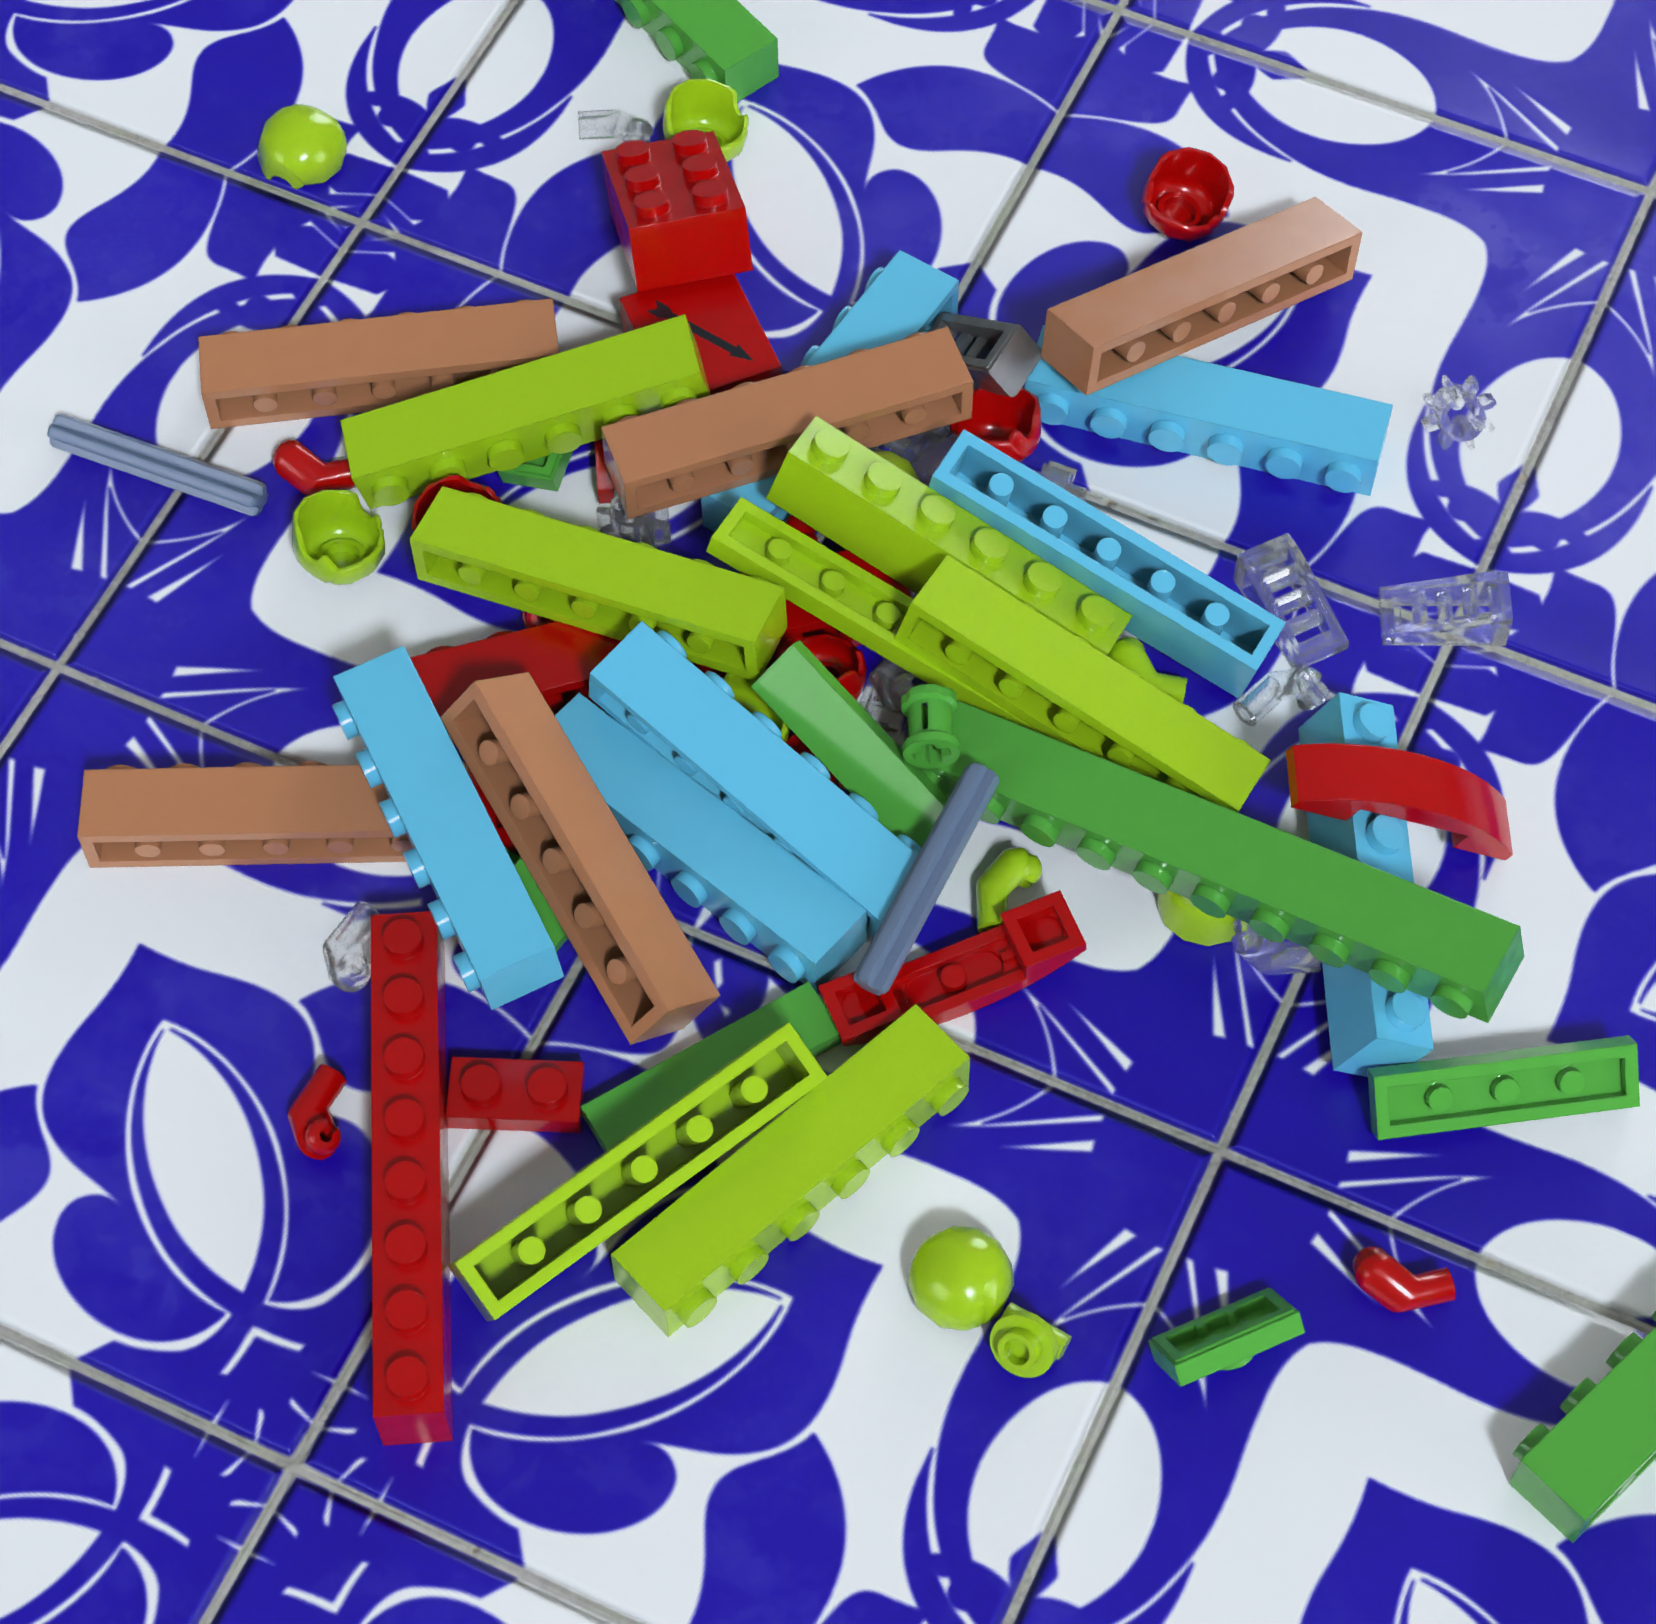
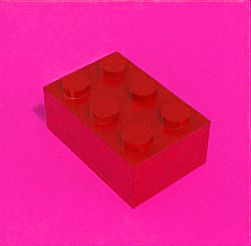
[601,130,753,292]

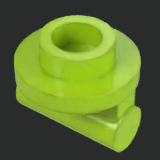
[990,1302,1072,1378]

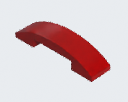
[1286,743,1513,861]
[818,890,1087,1046]

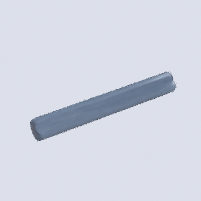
[47,414,269,516]
[854,762,999,996]

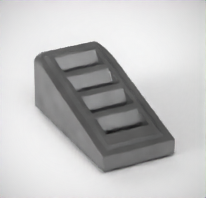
[928,312,1042,397]

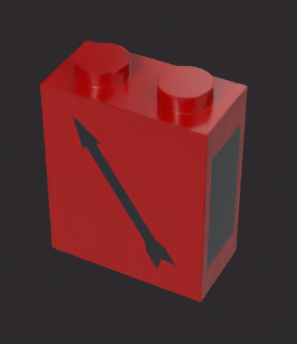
[619,274,782,395]

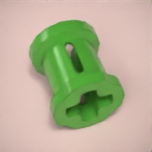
[900,684,960,769]

